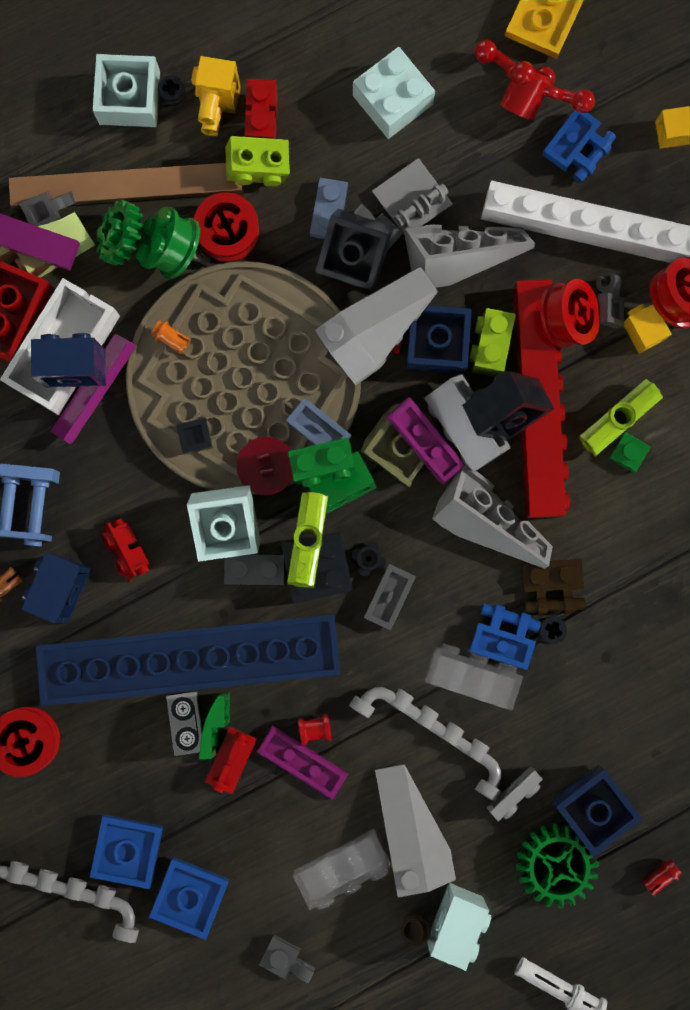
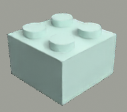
[353,47,435,139]
[93,54,160,127]
[187,485,261,562]
[427,883,491,971]

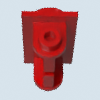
[101,518,150,583]
[205,727,257,794]

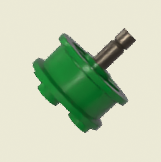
[136,206,211,279]

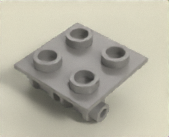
[372,158,453,235]

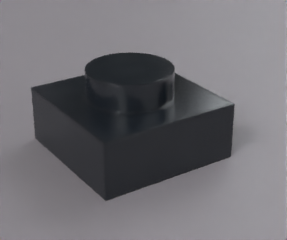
[176,418,213,455]

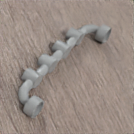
[349,687,502,803]
[0,861,139,943]

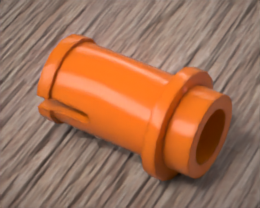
[151,320,191,355]
[0,567,23,602]

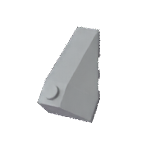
[404,225,535,288]
[315,267,438,385]
[432,465,553,569]
[375,764,456,897]

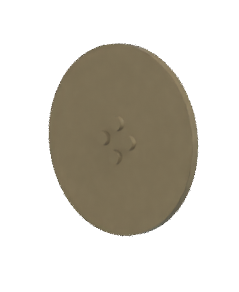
[126,261,361,495]

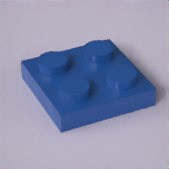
[90,815,164,889]
[149,857,230,940]

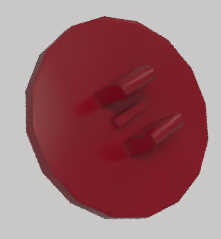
[237,437,293,495]

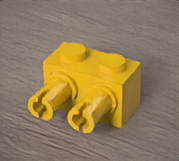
[192,56,241,136]

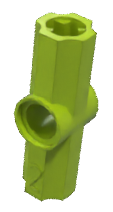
[578,379,663,456]
[287,492,328,588]

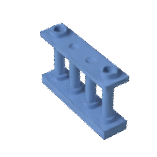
[0,464,60,547]

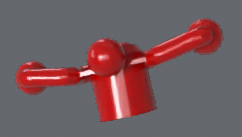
[474,39,595,120]

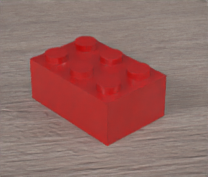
[0,261,55,364]

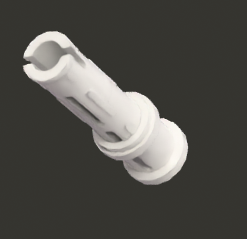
[514,957,607,1010]

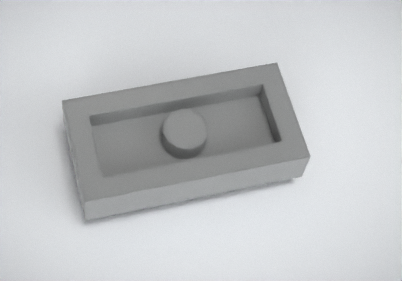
[486,767,543,821]

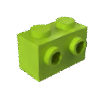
[225,136,290,187]
[469,308,516,377]

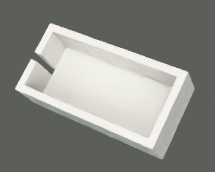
[0,278,120,415]

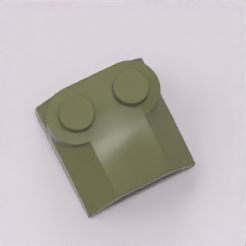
[361,403,424,487]

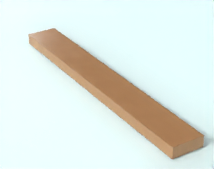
[9,163,243,209]

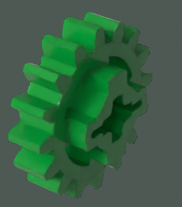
[96,200,143,266]

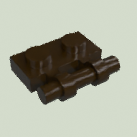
[521,559,586,615]

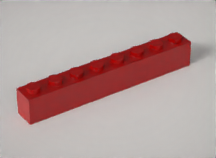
[513,279,570,519]

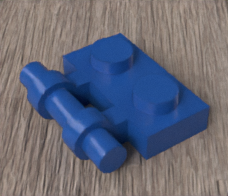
[542,110,616,183]
[469,603,541,670]

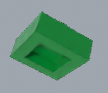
[609,432,651,473]

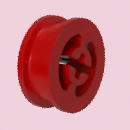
[194,192,259,263]
[650,258,690,329]
[539,279,600,348]
[0,707,60,777]

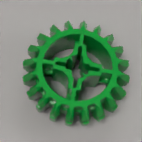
[516,823,599,908]

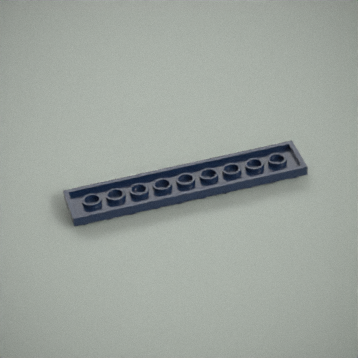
[36,615,341,706]

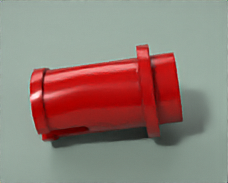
[642,858,683,897]

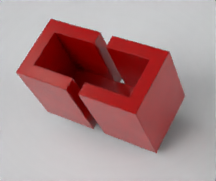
[245,79,278,139]

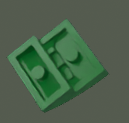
[199,692,230,759]

